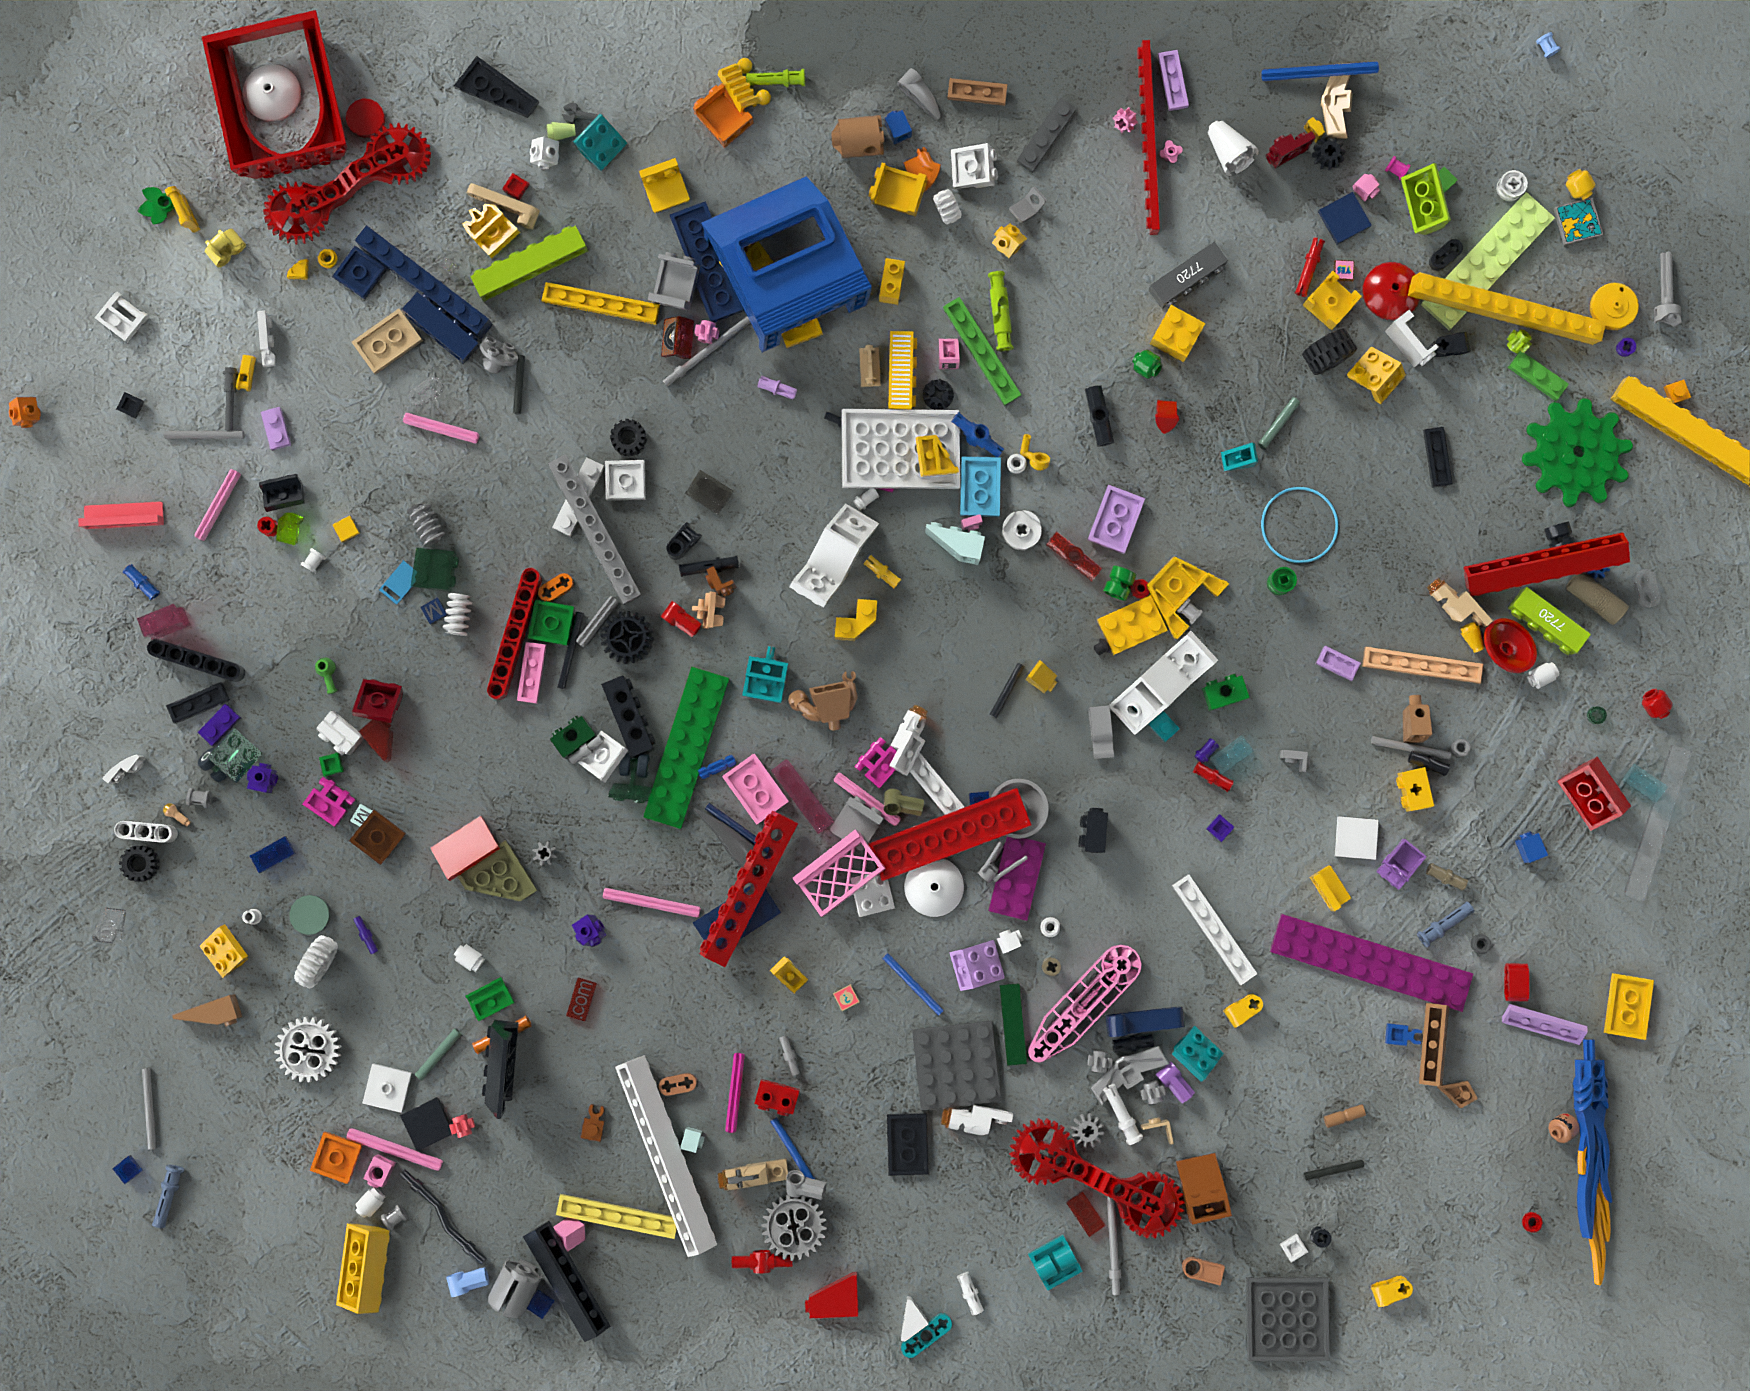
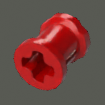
[257,516,280,537]

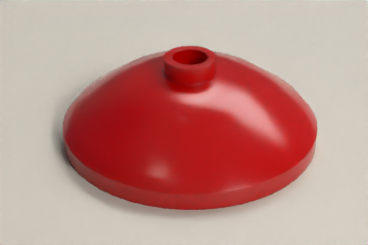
[1362,262,1420,320]
[1484,618,1537,673]

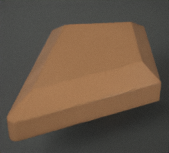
[1438,1081,1478,1109]

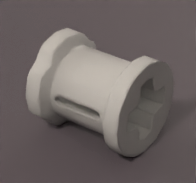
[1177,598,1203,624]
[186,788,212,808]
[381,1204,408,1231]

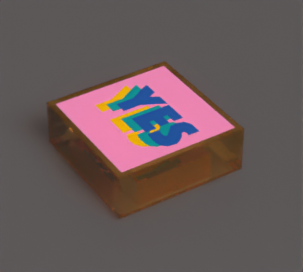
[1333,260,1354,282]

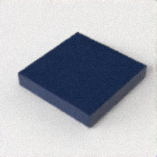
[1318,192,1372,245]
[332,246,387,300]

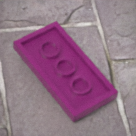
[988,836,1046,921]

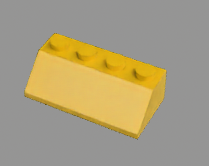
[336,1223,390,1314]

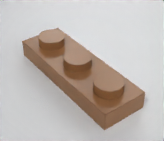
[947,78,1007,106]

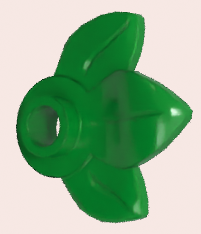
[137,187,175,225]

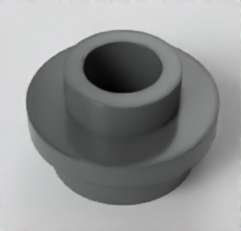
[1471,934,1491,954]

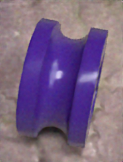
[1616,338,1636,357]

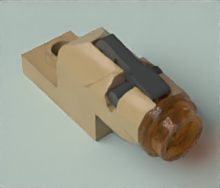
[1427,578,1493,627]
[718,1159,788,1190]

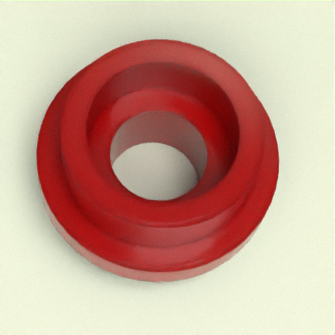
[1130,579,1150,599]
[1522,1212,1543,1233]

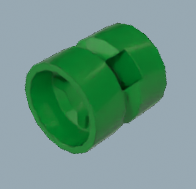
[1103,566,1137,601]
[1267,567,1297,596]

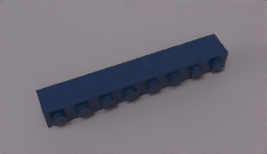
[355,225,493,339]

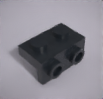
[259,474,305,512]

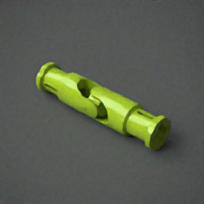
[988,271,1014,352]

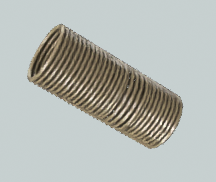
[1566,572,1629,625]

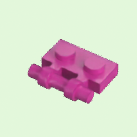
[854,737,897,789]
[303,777,356,827]

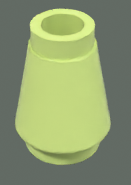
[547,122,576,141]

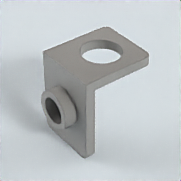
[1009,186,1047,223]

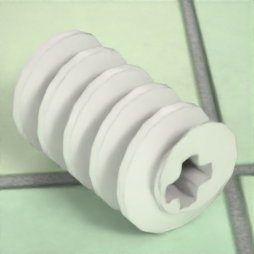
[443,593,472,636]

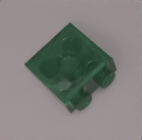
[411,547,459,592]

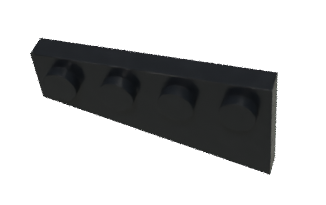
[454,56,539,118]

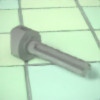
[1654,252,1682,327]

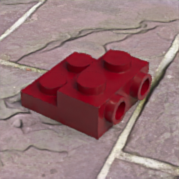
[1266,131,1316,169]
[352,679,403,723]

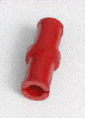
[1193,762,1234,792]

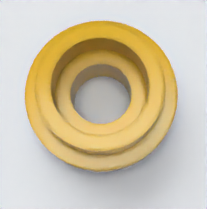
[318,249,338,269]

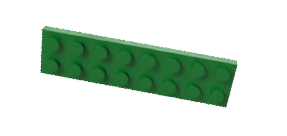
[643,666,729,829]

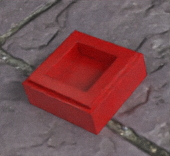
[502,173,530,201]

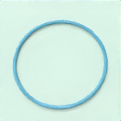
[1261,487,1338,563]

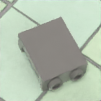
[648,252,701,311]

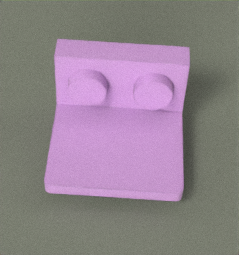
[949,940,1005,991]

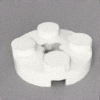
[1002,510,1041,550]

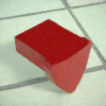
[1155,400,1179,434]

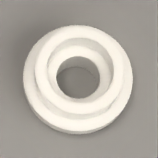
[1007,454,1027,474]
[1040,917,1060,937]

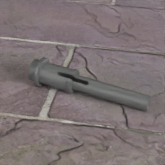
[223,367,239,431]

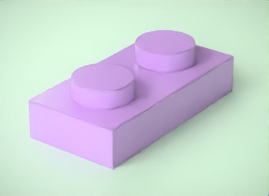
[261,407,291,451]

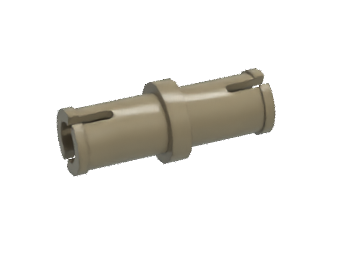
[1426,863,1468,891]

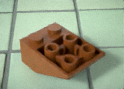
[1176,1153,1232,1225]

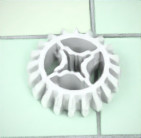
[294,935,338,989]

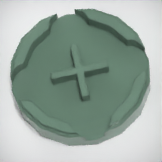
[289,895,331,935]

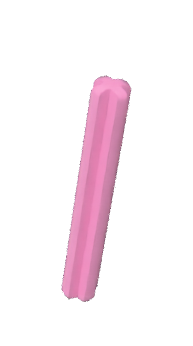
[403,413,479,443]
[195,469,241,541]
[834,773,901,826]

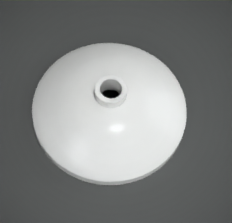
[242,64,301,122]
[904,859,964,917]

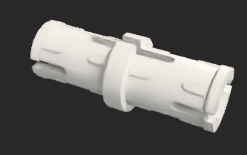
[957,1272,984,1315]

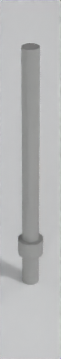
[662,316,751,387]
[1107,1171,1122,1295]

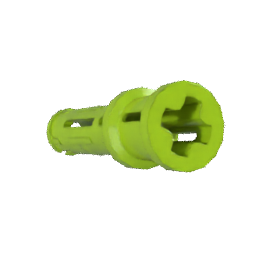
[746,69,805,87]

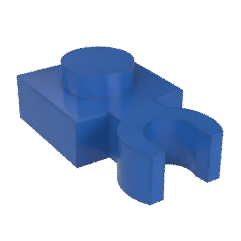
[1385,1023,1422,1046]

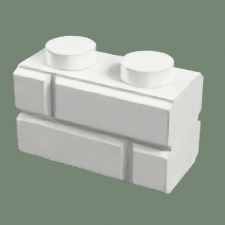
[316,711,365,755]

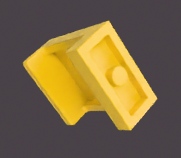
[868,162,928,217]

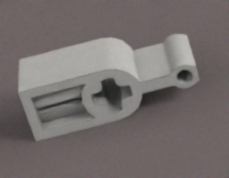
[1088,705,1114,759]

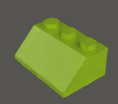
[1401,163,1451,235]

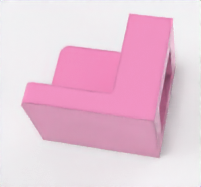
[553,1217,585,1252]

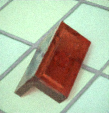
[661,316,694,359]

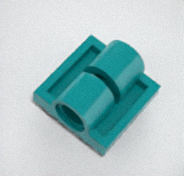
[573,114,627,171]
[1172,1026,1224,1082]
[1028,1234,1083,1291]

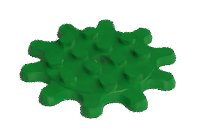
[1522,398,1633,507]

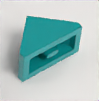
[1221,442,1258,471]

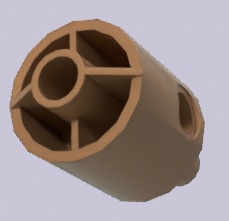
[831,115,884,159]

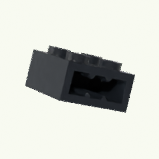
[1078,808,1108,853]

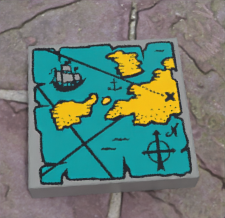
[1553,198,1603,246]

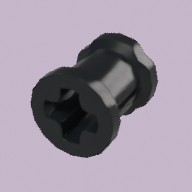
[1310,1226,1332,1248]

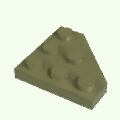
[457,840,538,901]

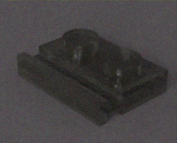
[685,470,734,515]

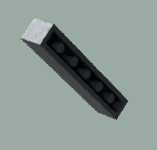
[523,1221,611,1342]

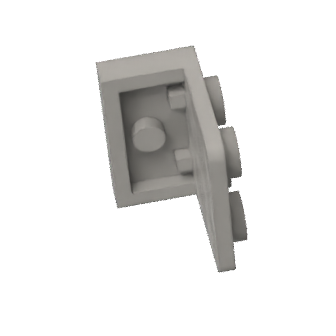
[830,796,884,851]

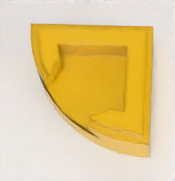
[287,259,309,280]

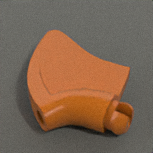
[904,147,941,192]

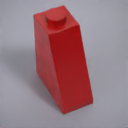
[805,1272,858,1319]

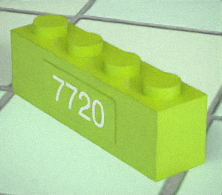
[1508,587,1591,655]

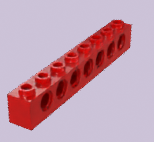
[699,810,798,967]

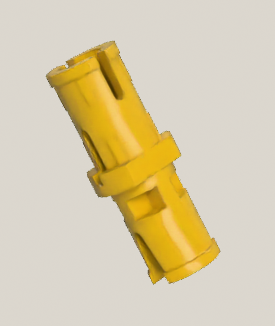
[864,555,901,589]

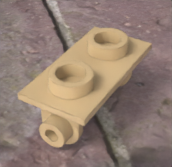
[859,345,881,387]

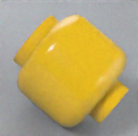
[1566,169,1596,200]

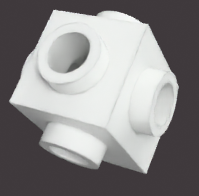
[530,136,559,169]

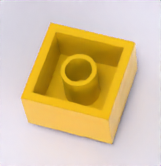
[1150,305,1205,362]

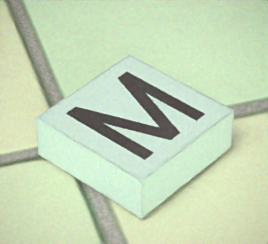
[350,804,373,827]

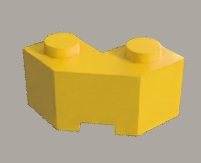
[835,599,877,641]

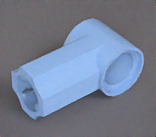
[446,1267,490,1297]

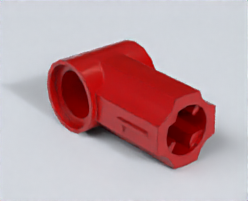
[660,601,702,638]

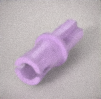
[758,376,797,399]

